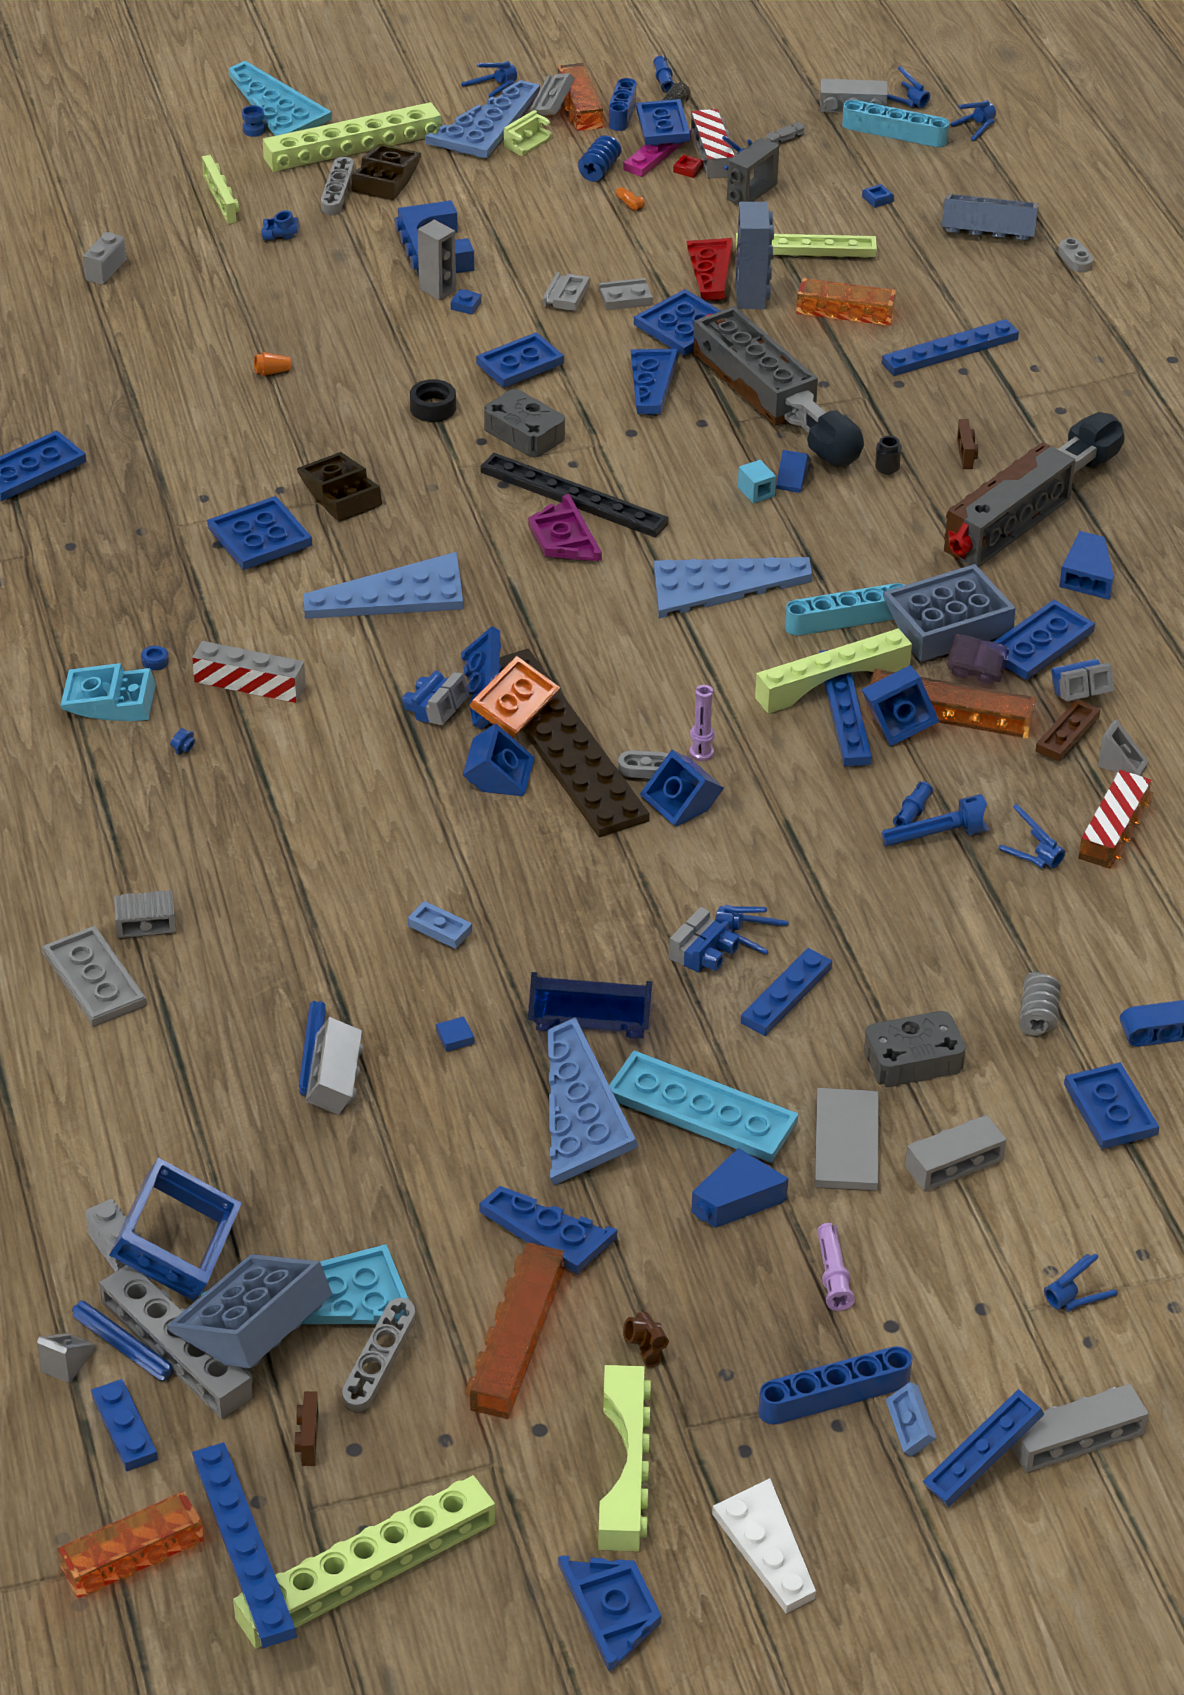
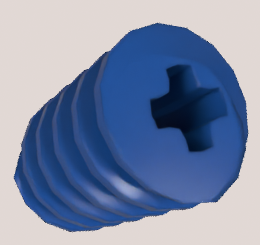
[578,135,622,182]

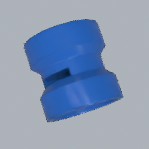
[242,105,265,137]

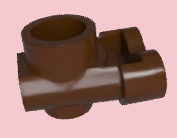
[623,1312,669,1367]

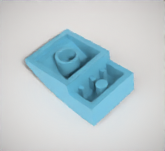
[60,663,156,721]

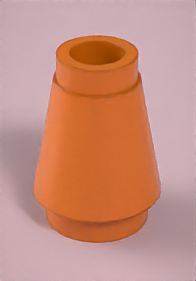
[254,352,291,376]

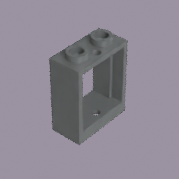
[727,137,780,205]

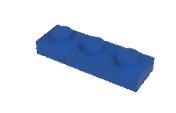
[91,1379,158,1471]

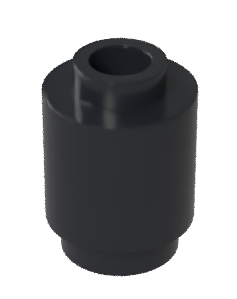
[875,435,902,474]

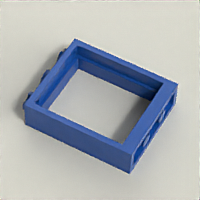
[109,1157,242,1301]

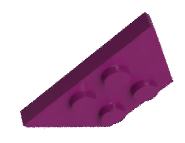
[528,494,602,561]

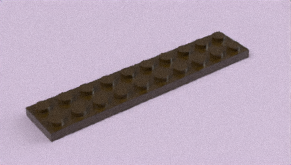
[499,648,650,838]

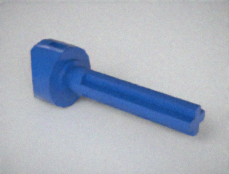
[881,794,989,847]

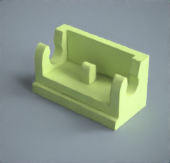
[504,110,552,156]

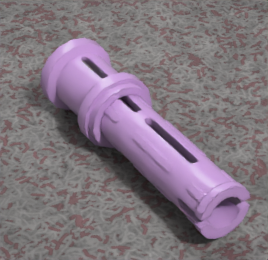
[689,685,715,761]
[817,1223,855,1311]

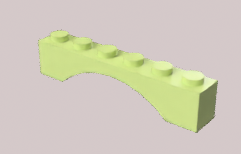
[755,628,912,714]
[598,1365,651,1552]

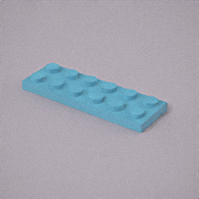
[609,1050,799,1163]

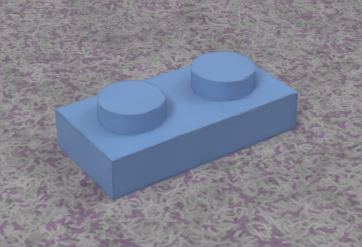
[408,901,472,949]
[886,1382,937,1457]

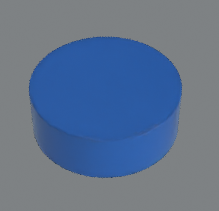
[141,646,169,670]

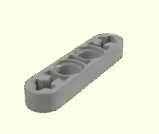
[321,157,354,215]
[342,1298,415,1412]

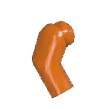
[616,187,645,211]

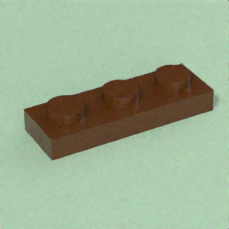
[1035,699,1101,762]

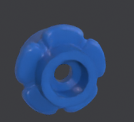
[170,728,195,754]

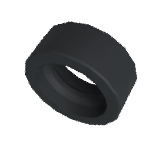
[410,379,456,422]

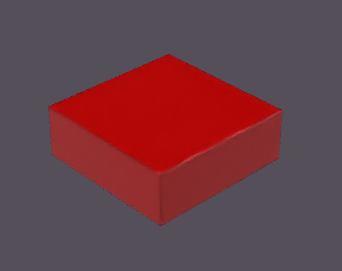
[673,155,704,178]

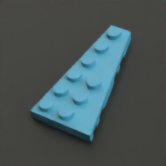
[228,61,332,136]
[200,1244,415,1324]

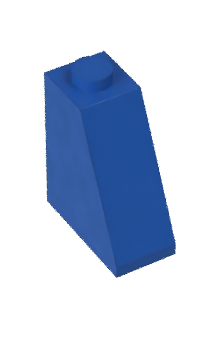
[1059,531,1114,600]
[691,1148,788,1228]

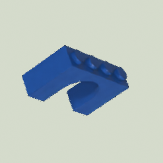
[394,200,474,276]

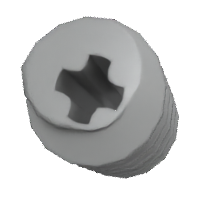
[1019,972,1061,1036]

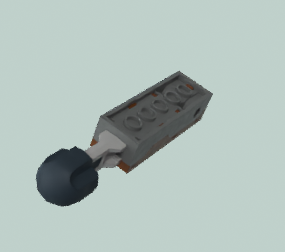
[693,306,864,466]
[944,412,1125,567]

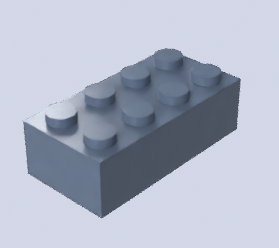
[735,202,774,309]

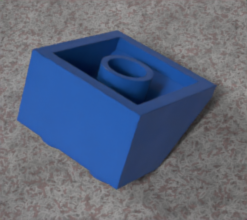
[861,665,939,746]
[463,723,534,796]
[639,750,724,826]

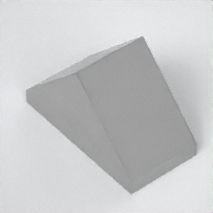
[1098,719,1149,776]
[37,1333,96,1384]

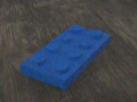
[0,431,87,501]
[985,600,1095,680]

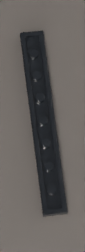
[481,453,669,538]

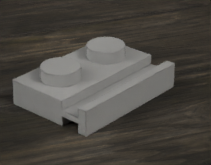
[529,73,575,116]
[543,272,590,311]
[599,278,652,310]

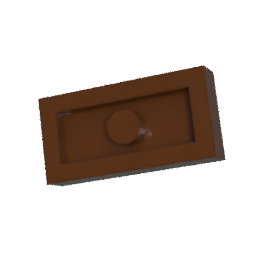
[957,419,978,469]
[295,1391,319,1466]

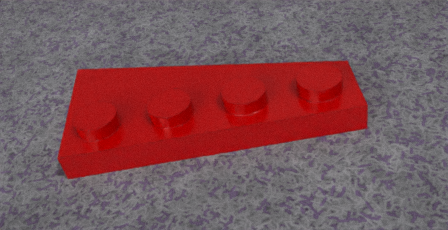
[686,238,733,301]

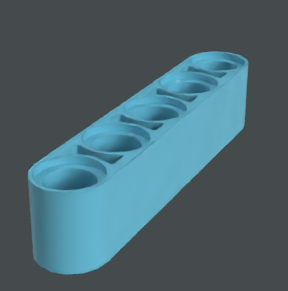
[842,100,949,147]
[785,583,905,635]

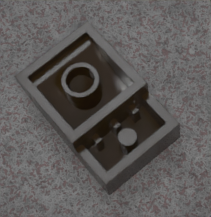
[351,144,421,200]
[297,452,383,521]

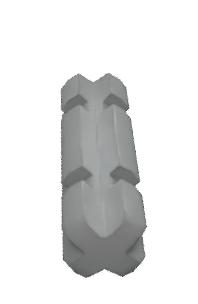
[765,122,805,144]

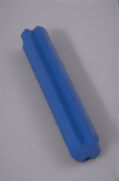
[299,1001,326,1096]
[72,1301,173,1381]

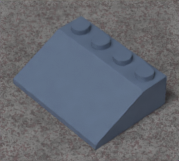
[941,194,1039,240]
[883,564,1016,662]
[167,1254,333,1368]

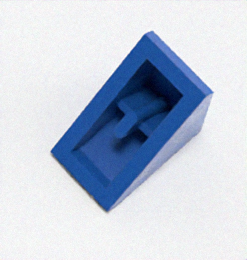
[776,450,812,493]

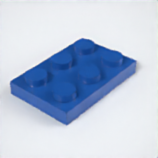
[636,99,690,146]
[476,332,564,388]
[1064,1062,1160,1149]

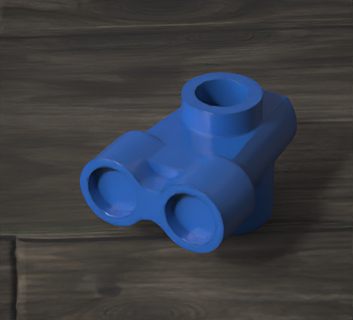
[262,210,300,241]

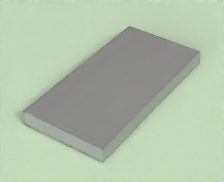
[42,926,147,1027]
[815,1088,878,1191]

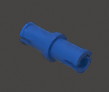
[653,55,675,93]
[893,781,934,827]

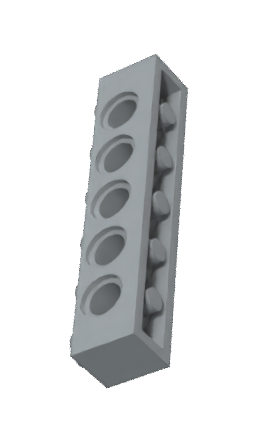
[99,1265,253,1419]

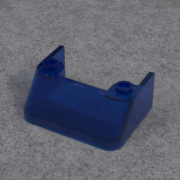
[527,972,655,1039]

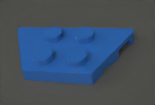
[558,1555,661,1671]

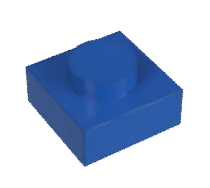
[450,289,482,315]

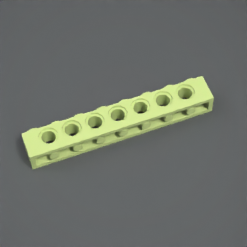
[263,102,441,172]
[233,1475,495,1649]

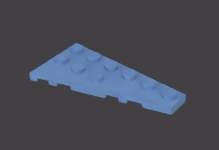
[425,80,540,158]
[303,552,463,619]
[654,557,812,618]
[548,1017,639,1186]

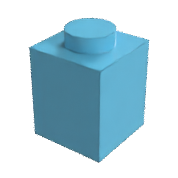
[738,460,776,503]

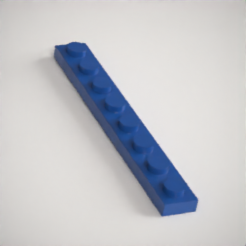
[192,1442,297,1648]

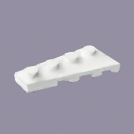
[712,1478,816,1614]

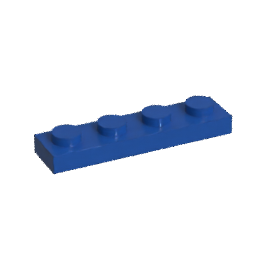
[741,948,832,1036]
[923,1389,1044,1508]

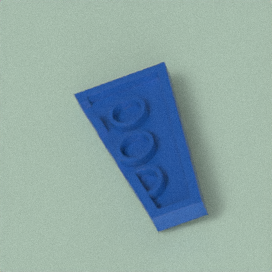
[630,349,679,415]
[461,626,501,729]
[479,1186,618,1274]

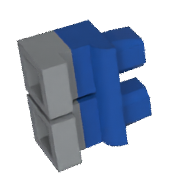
[1051,659,1114,701]
[402,670,469,725]
[669,907,739,973]

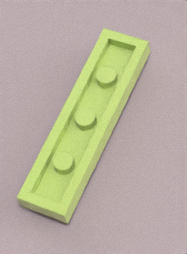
[202,155,239,224]

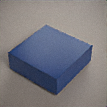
[862,184,894,208]
[436,1016,474,1052]

